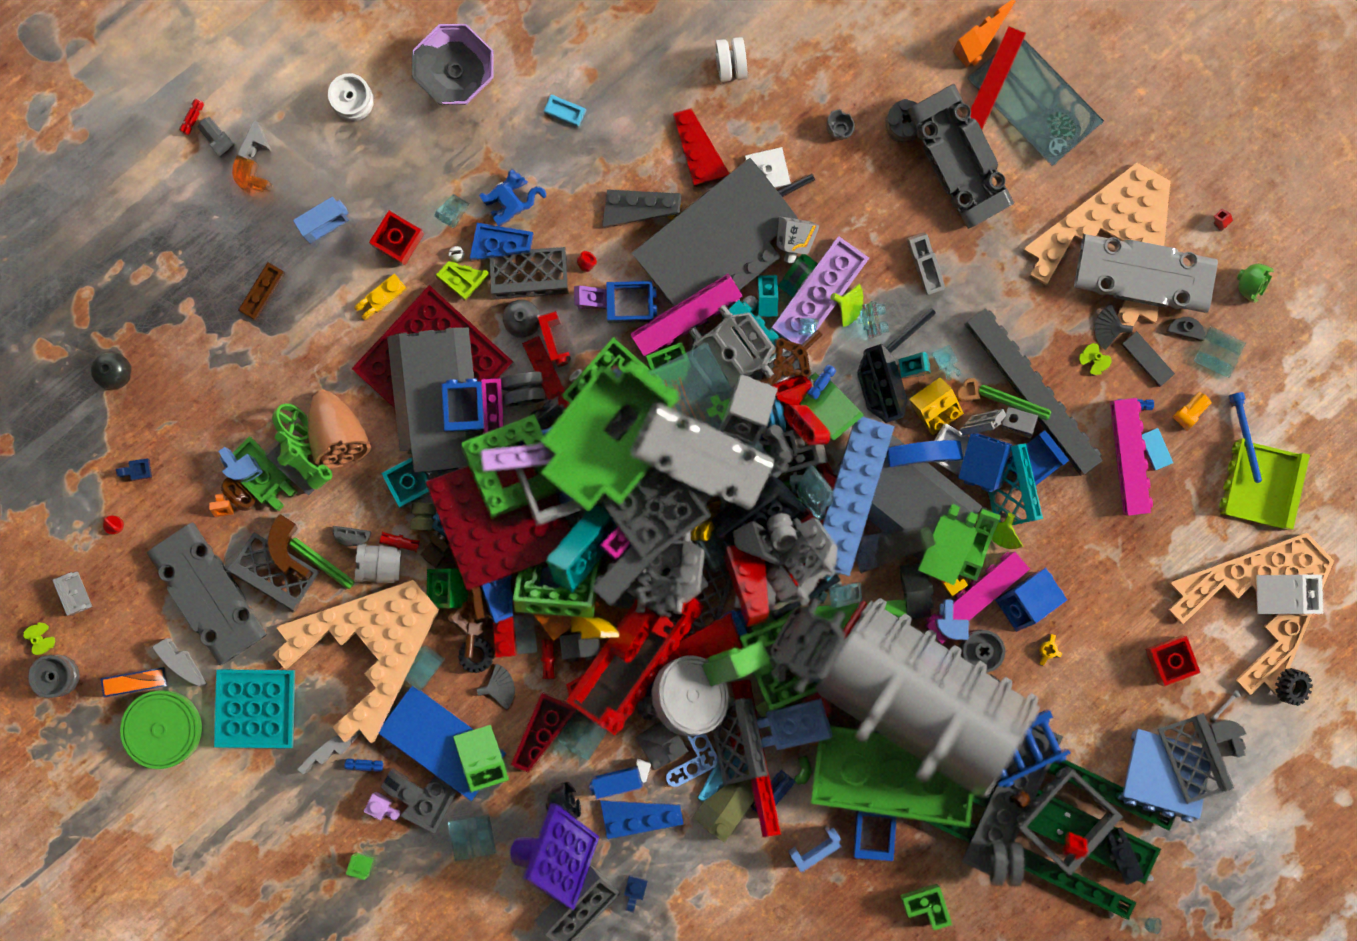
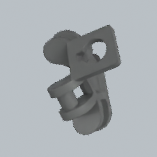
[757,425,792,477]
[634,566,684,617]

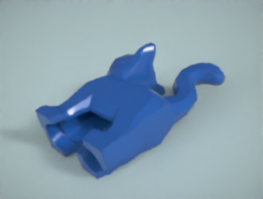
[479,170,546,226]

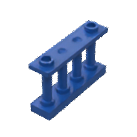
[995,709,1071,788]

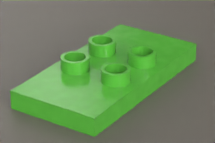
[811,725,973,827]

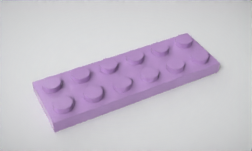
[771,236,869,344]

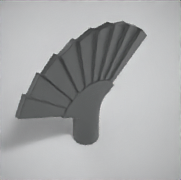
[1095,304,1133,351]
[477,664,515,710]

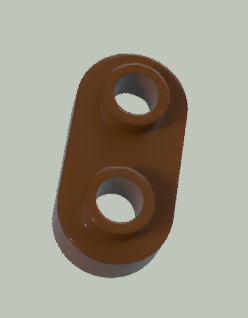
[221,477,255,511]

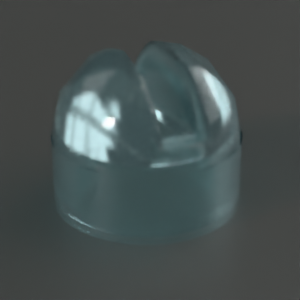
[1145,917,1162,934]

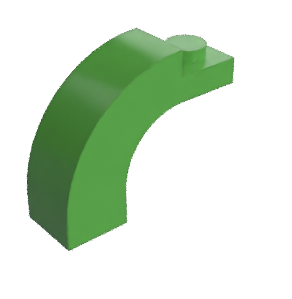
[959,509,1001,581]

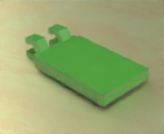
[800,372,864,441]
[233,436,298,511]
[918,504,978,585]

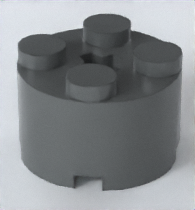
[885,99,917,143]

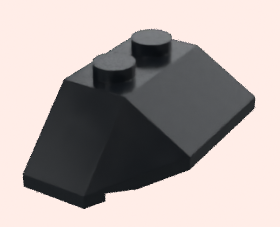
[857,344,907,423]

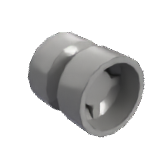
[766,513,798,551]

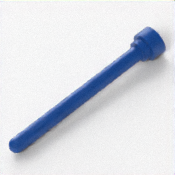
[1229,392,1262,483]

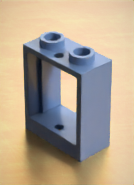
[293,196,349,244]

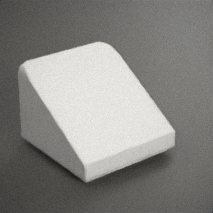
[636,758,651,783]

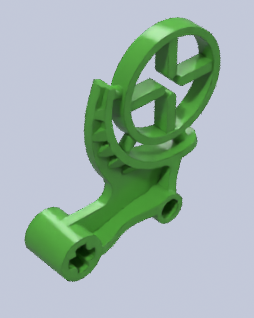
[272,404,332,489]

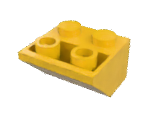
[909,377,964,435]

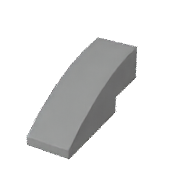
[906,232,946,295]
[153,638,207,686]

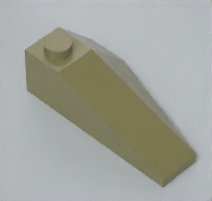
[693,769,770,843]

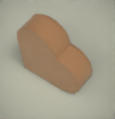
[956,378,980,401]

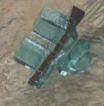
[856,301,889,338]

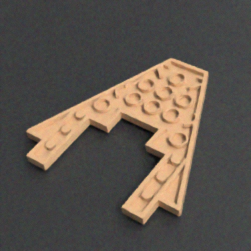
[1023,163,1170,326]
[1168,533,1334,695]
[273,580,439,743]

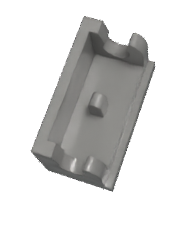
[53,572,93,615]

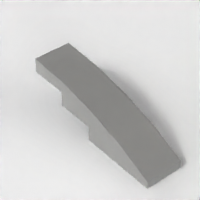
[297,731,361,774]

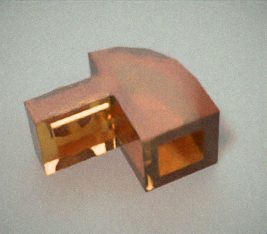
[232,155,272,194]

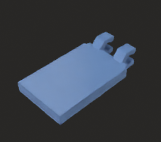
[757,699,832,750]

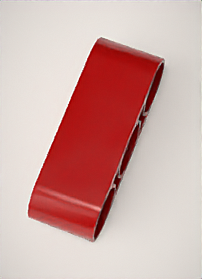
[784,405,830,445]
[610,606,657,662]

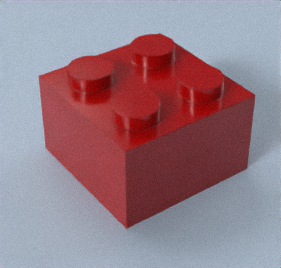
[369,210,424,266]
[1145,636,1201,686]

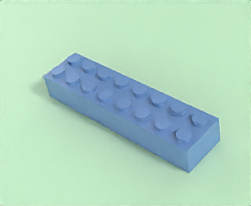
[822,417,894,576]

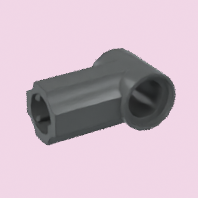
[197,116,234,157]

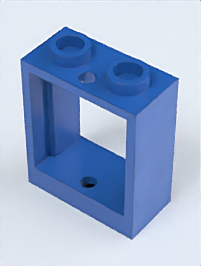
[606,281,657,323]
[442,379,484,432]
[589,766,643,799]
[853,810,897,861]

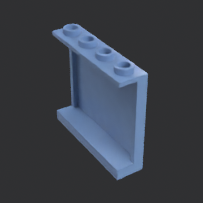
[1118,729,1210,823]

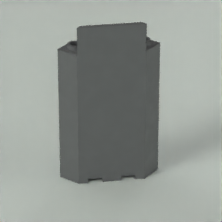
[387,328,480,472]
[833,435,982,561]

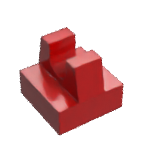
[650,614,674,638]
[1063,833,1088,860]

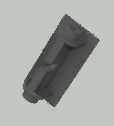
[528,396,566,430]

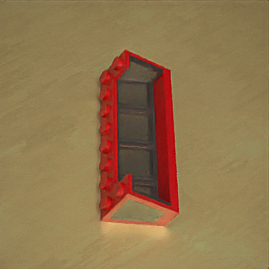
[566,586,704,735]

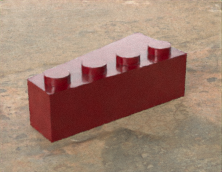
[511,692,577,773]

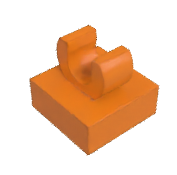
[209,494,234,517]

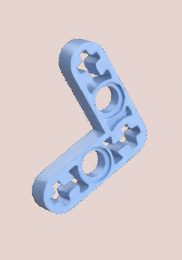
[666,733,718,787]

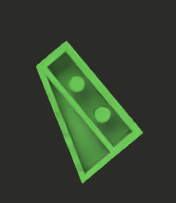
[702,641,770,686]

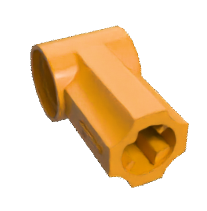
[1172,392,1212,431]

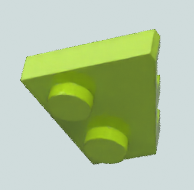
[436,261,489,301]

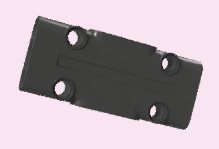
[907,84,1014,229]
[147,522,267,666]

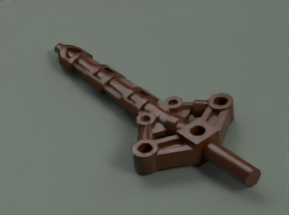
[759,330,822,385]
[448,596,493,659]

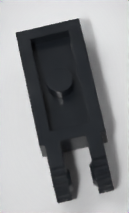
[1106,827,1144,885]

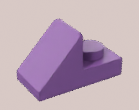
[574,285,607,309]

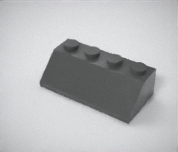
[534,865,620,941]

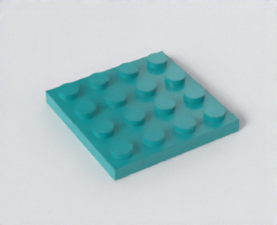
[214,669,295,748]

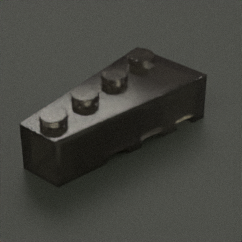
[855,526,936,573]

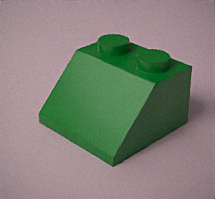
[426,569,468,608]

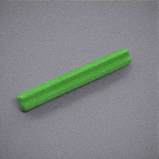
[979,385,1051,420]
[289,538,355,589]

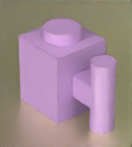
[364,792,401,820]

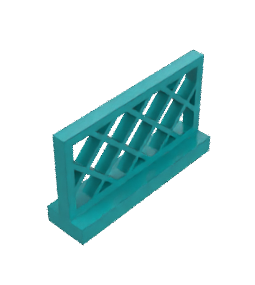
[988,443,1043,526]

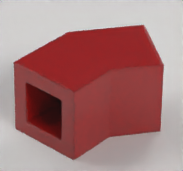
[1213,209,1233,231]

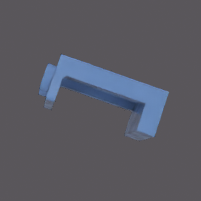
[788,825,841,872]

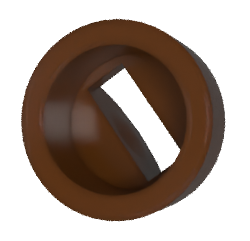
[1012,791,1030,809]

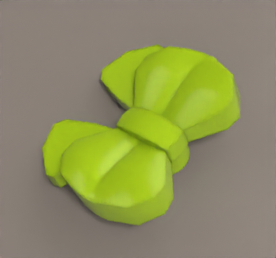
[1079,343,1112,375]
[23,622,55,655]

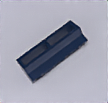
[750,769,796,812]

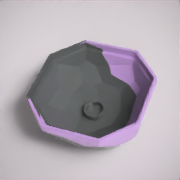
[412,24,494,105]

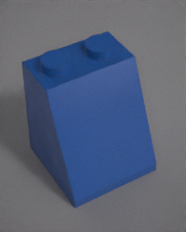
[995,568,1067,632]

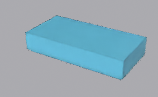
[544,94,586,127]
[1142,428,1173,471]

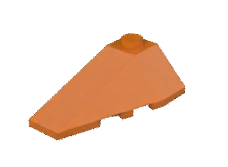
[953,0,1016,68]

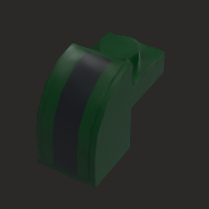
[778,254,818,297]

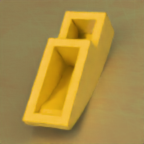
[571,617,619,639]

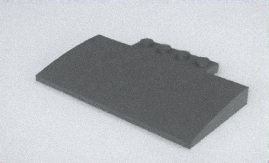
[631,158,798,307]
[599,404,711,562]

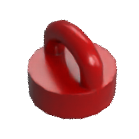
[577,251,597,272]
[103,515,124,535]

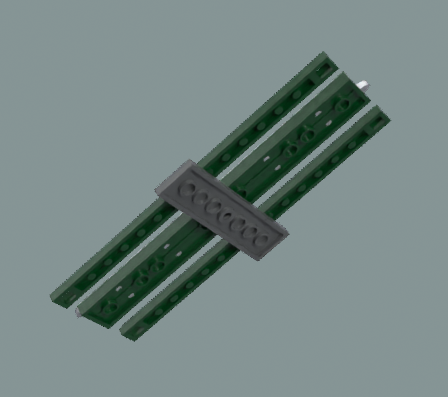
[872,725,1176,920]

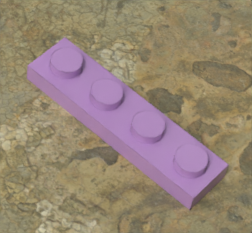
[481,444,556,472]

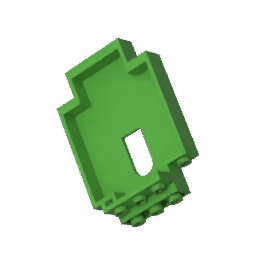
[541,360,679,511]

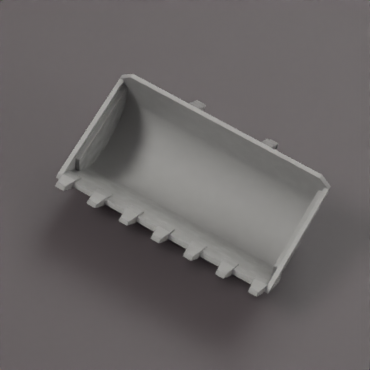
[815,598,1040,798]

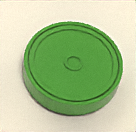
[120,690,202,769]

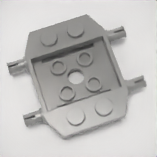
[689,305,775,393]
[766,518,837,605]
[626,531,704,614]

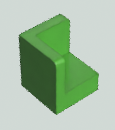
[346,852,374,880]

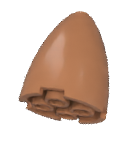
[308,390,371,470]

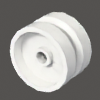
[715,37,748,82]
[328,73,374,121]

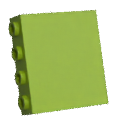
[1219,438,1310,530]

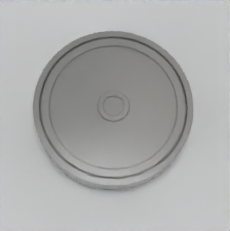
[652,656,729,736]

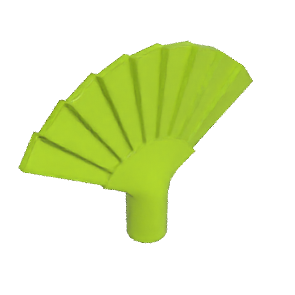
[830,284,864,327]
[991,513,1024,550]

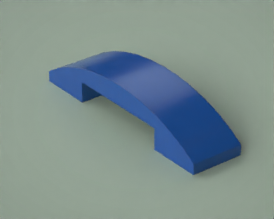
[887,440,964,467]

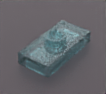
[513,614,537,654]

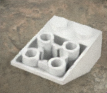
[1256,575,1323,614]

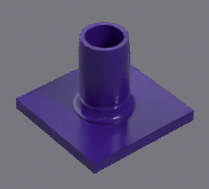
[510,804,599,910]

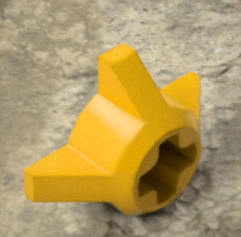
[1039,634,1062,666]

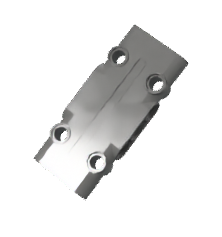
[1074,234,1218,313]
[631,403,774,510]

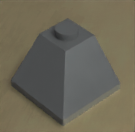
[733,521,783,566]
[635,721,688,770]

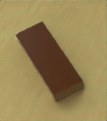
[238,262,285,321]

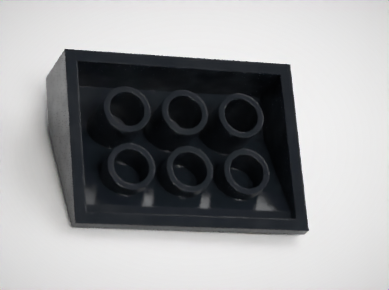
[711,474,810,546]

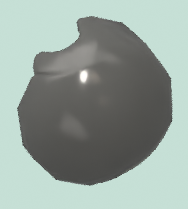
[826,109,855,140]

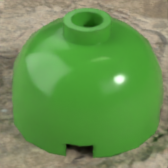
[1237,264,1274,303]

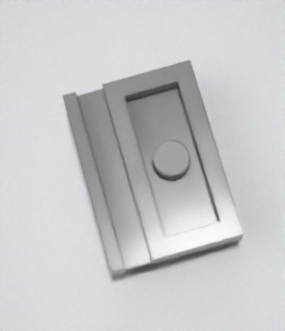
[960,409,1006,436]

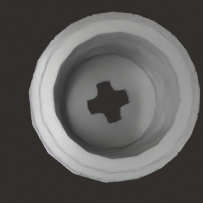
[355,543,401,583]

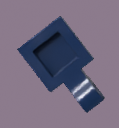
[116,458,152,481]
[624,875,648,913]

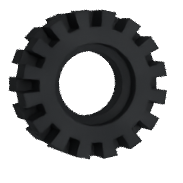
[458,638,494,673]
[1275,668,1313,706]

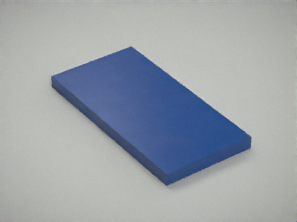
[378,685,506,801]

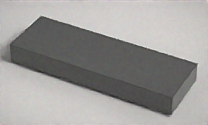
[1121,331,1175,387]

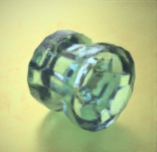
[799,318,819,336]

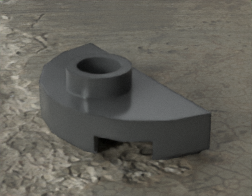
[1166,317,1205,341]
[333,526,371,546]

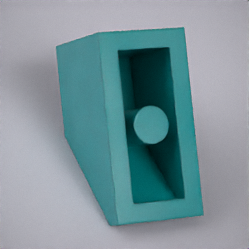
[758,275,778,317]
[898,352,931,378]

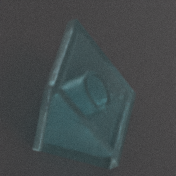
[557,710,608,761]

